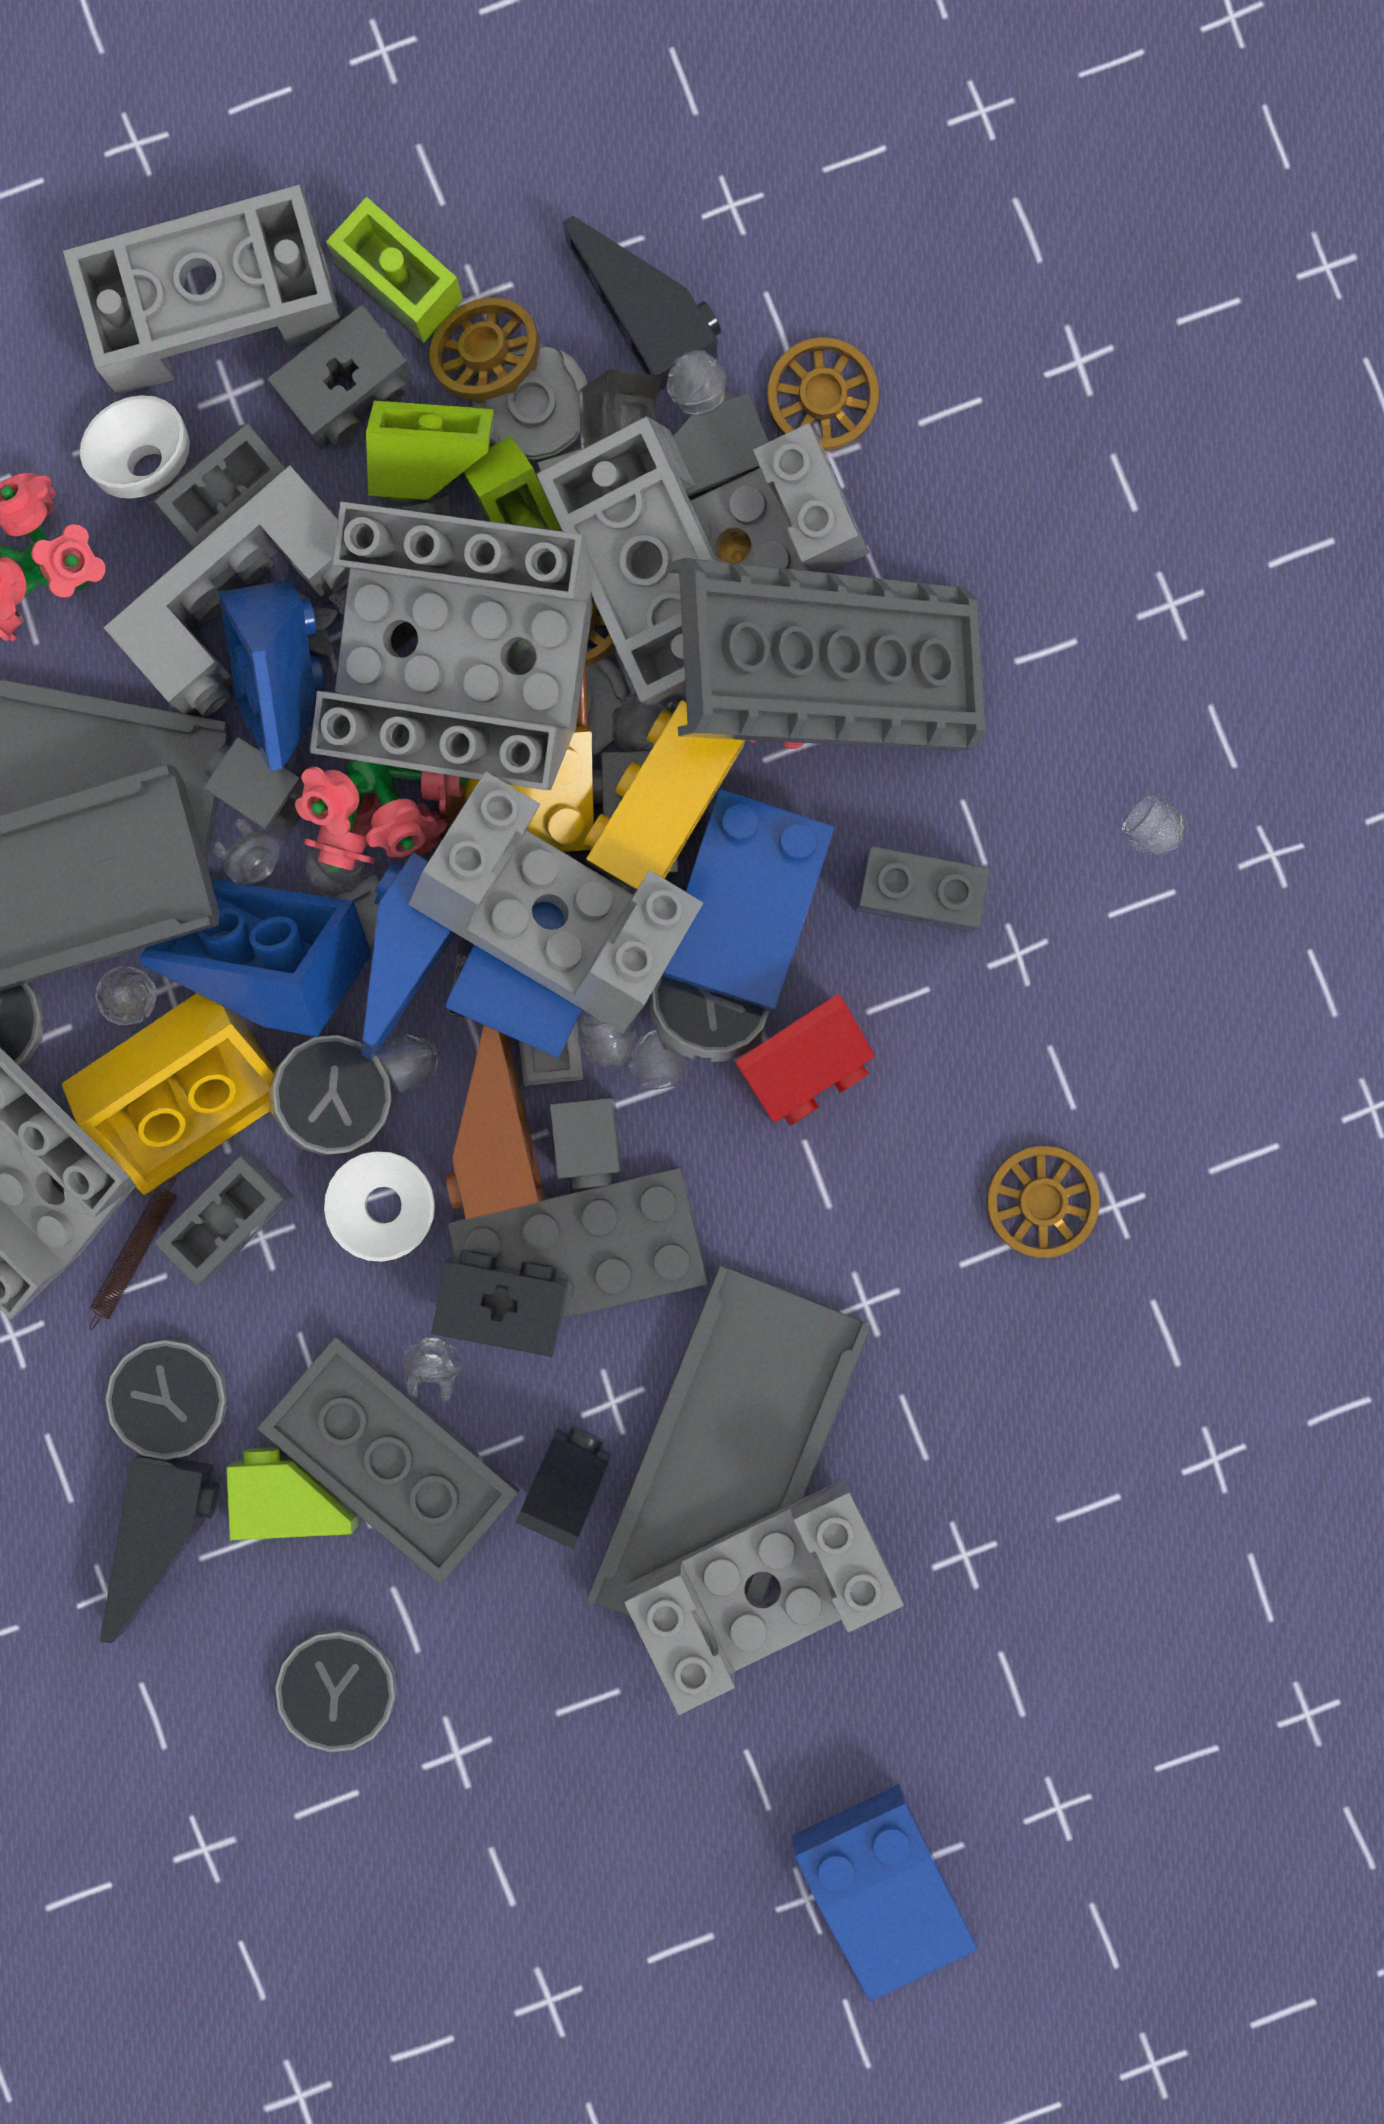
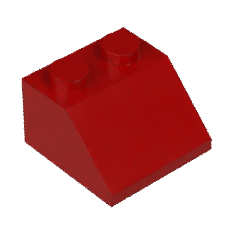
[733,993,875,1126]

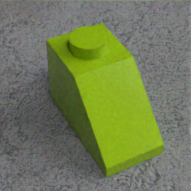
[366,401,494,502]
[463,436,563,532]
[227,1447,359,1540]

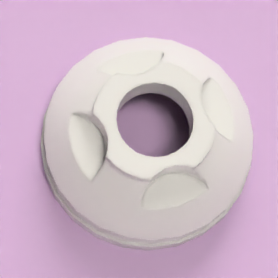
[80,395,190,499]
[324,1151,435,1262]

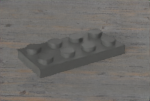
[447,1167,708,1319]
[257,1335,520,1585]

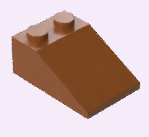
[445,1025,546,1220]

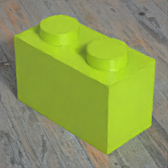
[326,197,463,344]

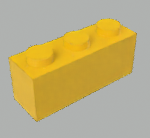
[583,700,745,892]

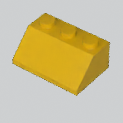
[61,993,275,1195]

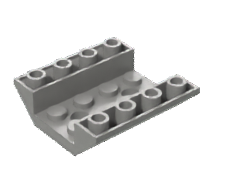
[310,501,593,790]
[0,1048,136,1320]

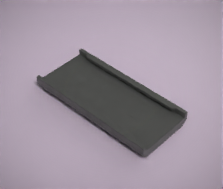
[668,558,985,751]
[0,679,230,863]
[0,764,220,991]
[586,1265,871,1617]

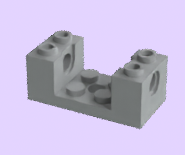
[63,184,342,396]
[537,416,717,706]
[631,423,870,579]
[103,465,350,717]
[409,771,703,1033]
[624,1479,904,1715]

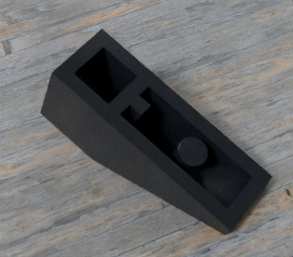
[563,216,721,393]
[515,1426,611,1549]
[100,1455,219,1644]

